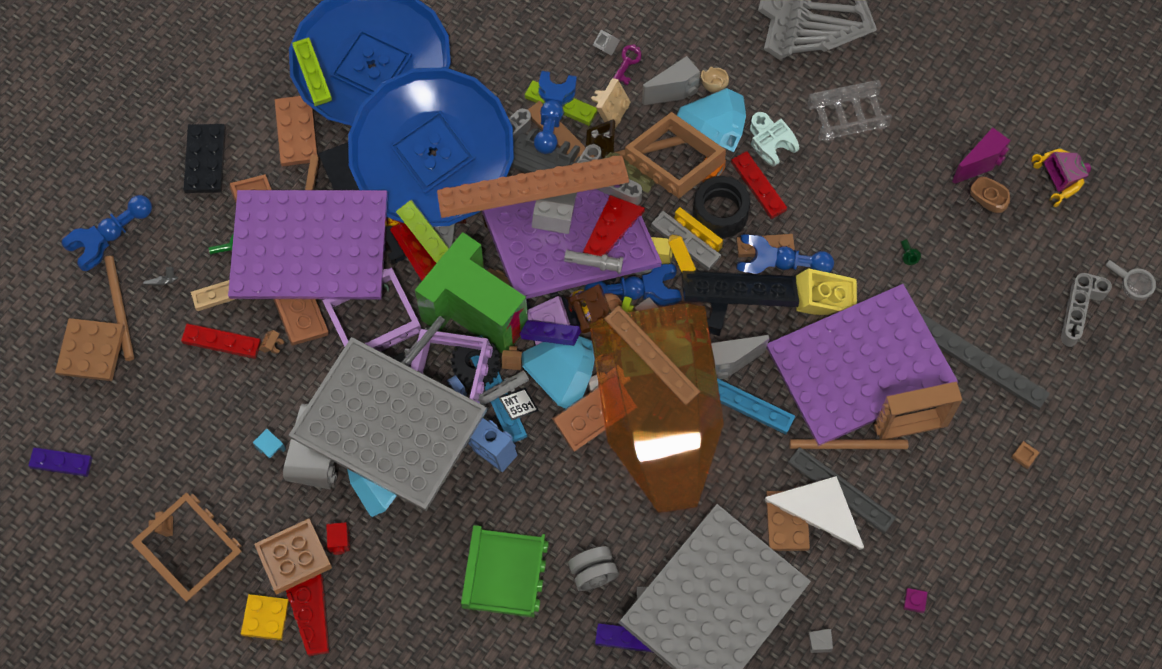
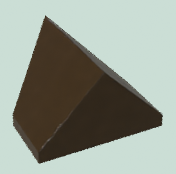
[586,119,615,159]

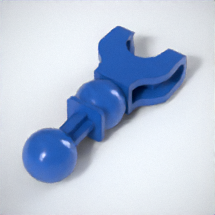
[534,71,577,154]
[62,195,152,271]
[736,234,834,274]
[584,264,682,306]

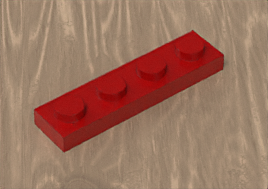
[731,151,787,219]
[181,324,261,359]

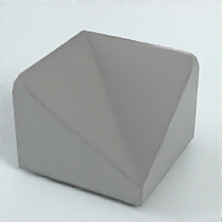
[593,30,620,55]
[809,629,833,653]

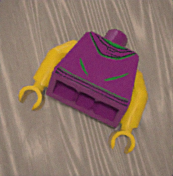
[1031,149,1091,207]

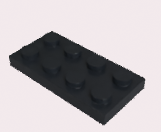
[183,124,226,193]

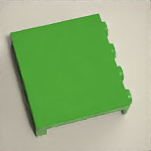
[461,525,549,617]

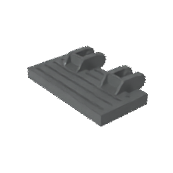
[511,128,580,173]

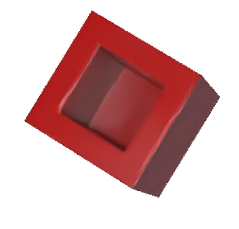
[326,522,350,555]

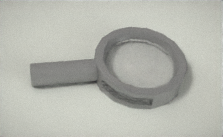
[1106,260,1156,301]

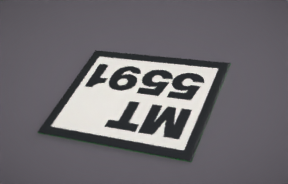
[498,388,539,420]

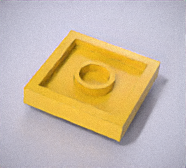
[241,594,289,641]

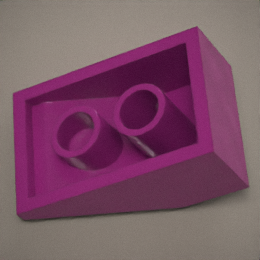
[952,128,1011,184]

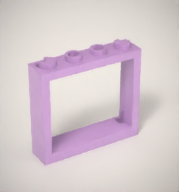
[322,268,422,352]
[411,329,493,404]

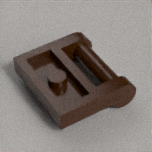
[569,284,611,334]

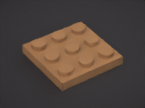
[55,318,125,381]
[254,518,332,595]

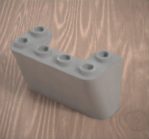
[283,404,337,489]

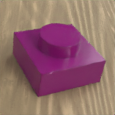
[904,588,928,613]

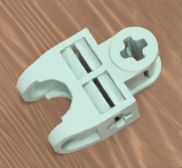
[750,112,799,166]

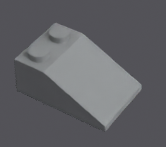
[642,56,700,105]
[532,192,577,234]
[708,335,769,379]

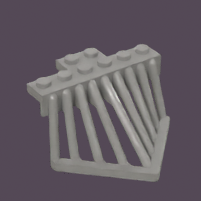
[758,0,877,60]

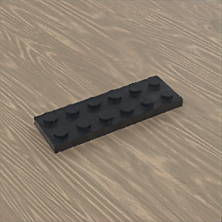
[682,271,799,307]

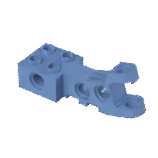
[447,375,518,472]

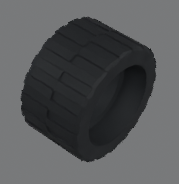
[693,176,751,239]

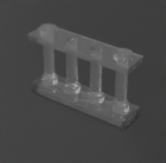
[807,80,892,141]

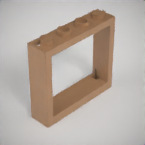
[625,112,726,198]
[874,381,962,440]
[131,492,242,603]

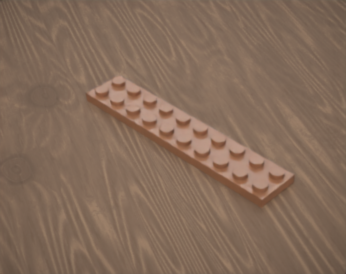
[437,155,629,218]
[230,174,329,346]

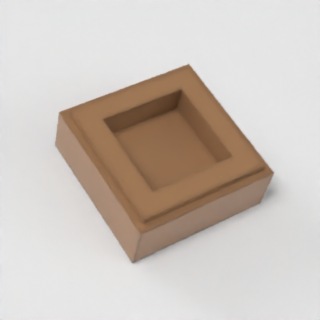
[1011,441,1040,469]

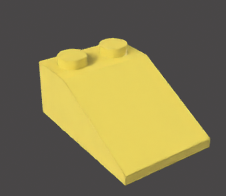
[796,269,857,315]

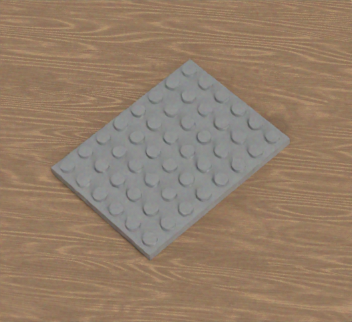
[288,337,487,511]
[619,504,811,669]

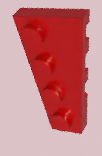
[583,195,645,256]
[390,223,436,281]
[286,573,329,656]

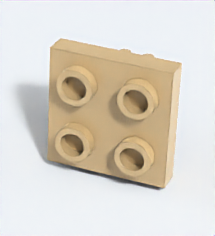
[591,78,631,129]

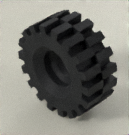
[451,337,501,388]

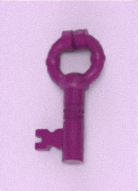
[613,44,642,85]

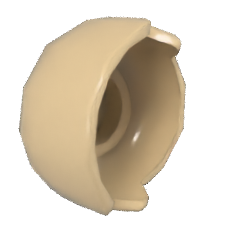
[701,67,729,93]

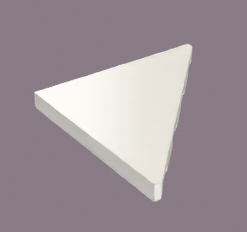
[765,476,864,550]

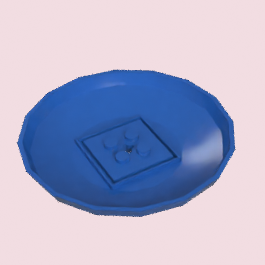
[289,0,451,126]
[348,67,514,227]

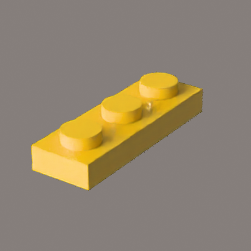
[674,207,723,252]

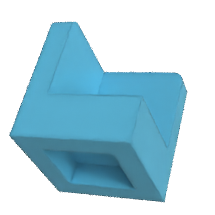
[253,429,286,458]

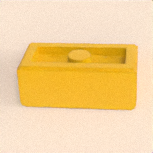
[668,234,696,272]

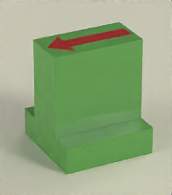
[415,232,528,353]

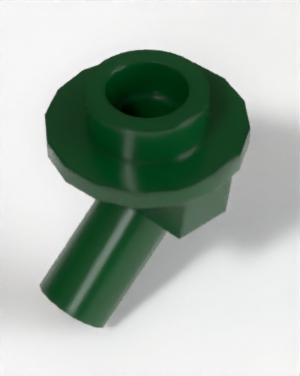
[900,239,921,265]

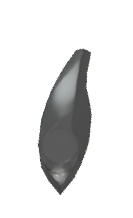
[143,267,178,286]

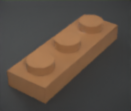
[736,234,795,258]

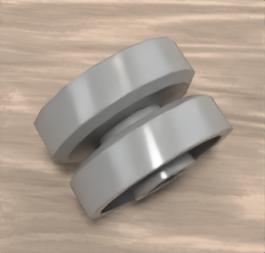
[568,546,619,591]

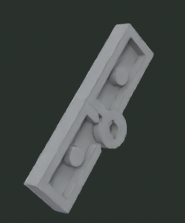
[651,211,721,271]

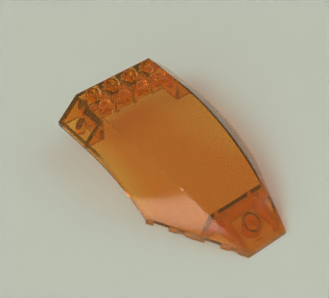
[590,303,724,513]

